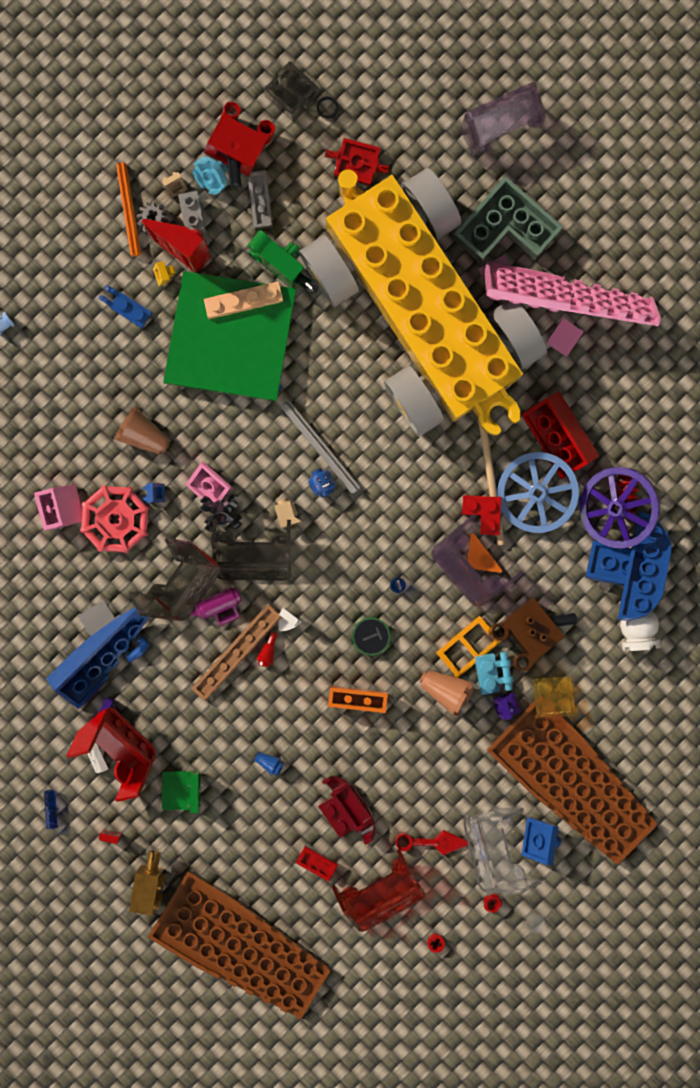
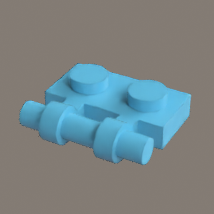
[474,651,514,695]

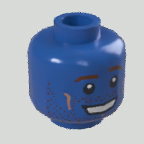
[308,468,336,498]

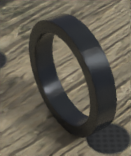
[317,96,338,119]

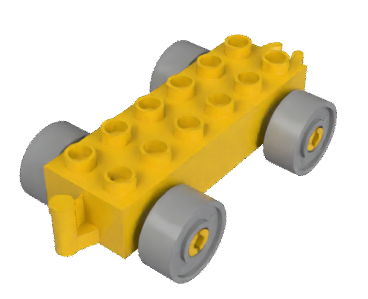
[299,168,547,437]

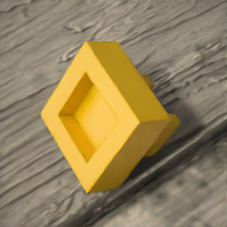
[153,261,176,286]

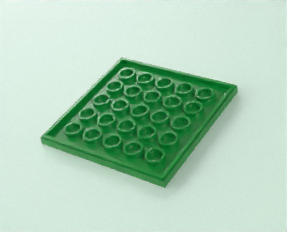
[163,271,296,402]

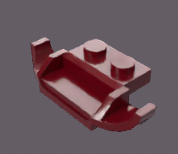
[318,776,375,845]

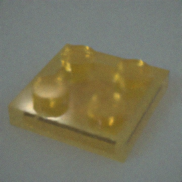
[532,677,576,718]

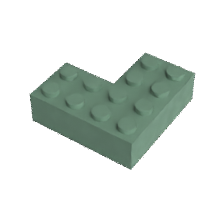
[453,176,563,264]

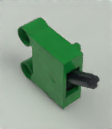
[247,230,319,294]

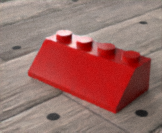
[521,391,599,479]

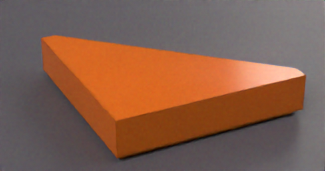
[466,533,502,573]

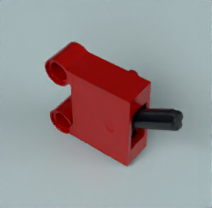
[204,101,275,189]

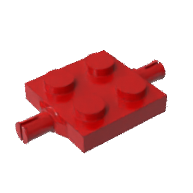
[325,138,389,186]

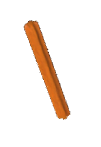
[116,162,141,257]

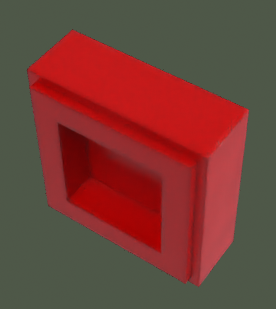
[99,829,122,844]

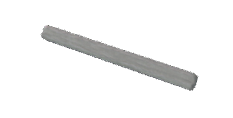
[281,401,360,494]

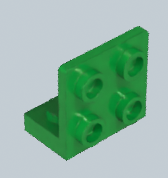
[162,771,201,813]

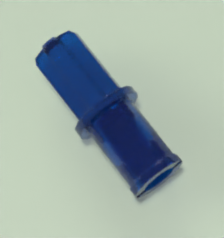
[43,789,59,829]

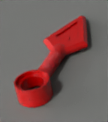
[395,830,470,855]

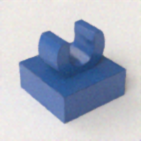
[143,483,165,503]

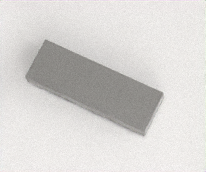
[248,170,273,230]

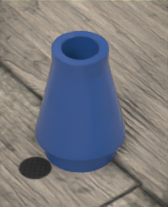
[254,752,284,776]

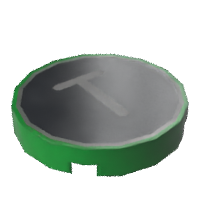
[352,617,391,656]

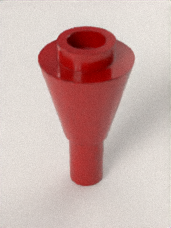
[255,632,278,668]

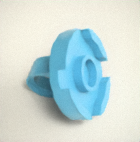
[193,157,229,195]

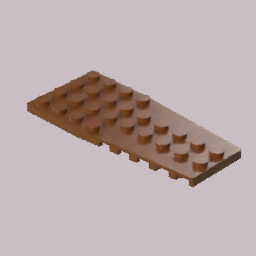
[486,695,657,865]
[148,870,330,1020]

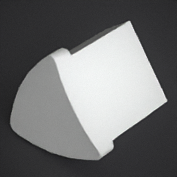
[278,608,301,631]

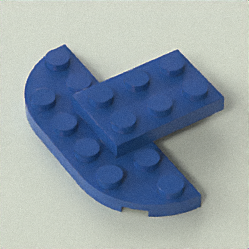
[585,511,671,621]

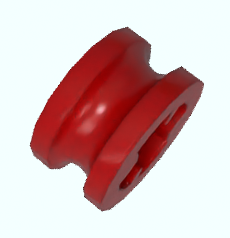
[427,933,445,953]

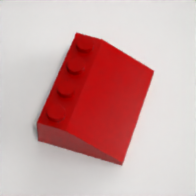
[141,218,211,273]

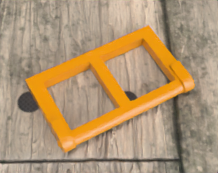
[436,616,502,678]

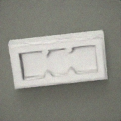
[88,743,108,773]

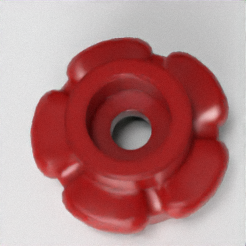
[483,894,502,913]

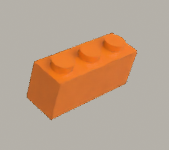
[328,685,388,713]

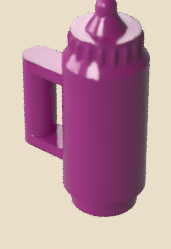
[191,587,242,627]

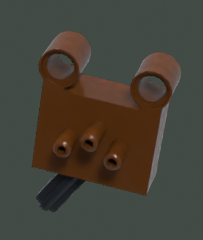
[488,597,577,671]

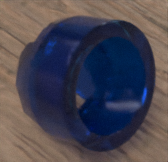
[390,578,406,593]

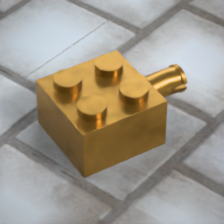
[129,850,166,916]

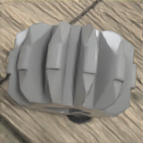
[137,201,170,232]

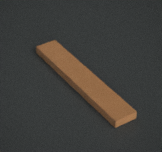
[191,604,282,702]

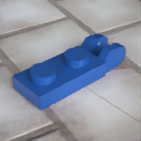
[98,285,152,329]

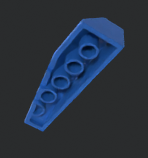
[46,607,149,709]

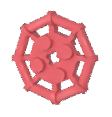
[80,485,150,554]

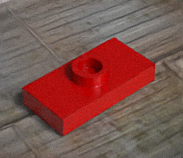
[296,845,338,882]

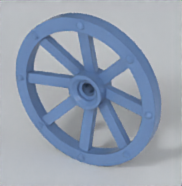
[498,452,579,533]

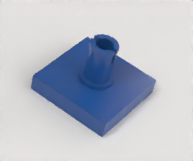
[521,817,561,865]

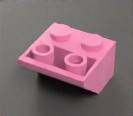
[34,484,82,531]

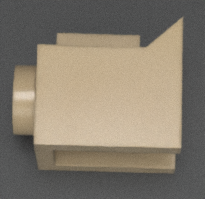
[274,498,302,528]

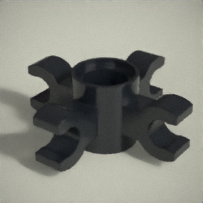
[200,493,242,532]

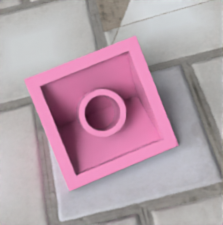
[186,461,234,502]

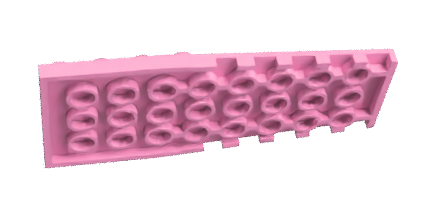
[484,261,661,326]

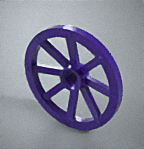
[580,467,660,548]

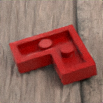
[462,495,502,535]

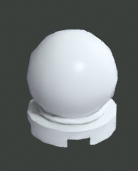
[620,611,661,651]

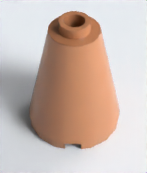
[114,406,170,454]
[419,670,475,718]

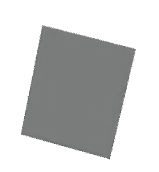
[78,600,115,636]

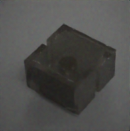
[264,61,319,122]

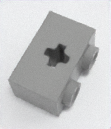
[178,191,207,235]

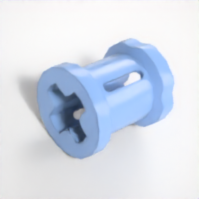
[0,311,15,336]

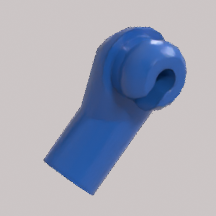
[125,636,150,662]

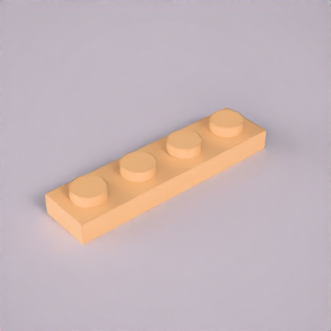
[204,281,283,319]

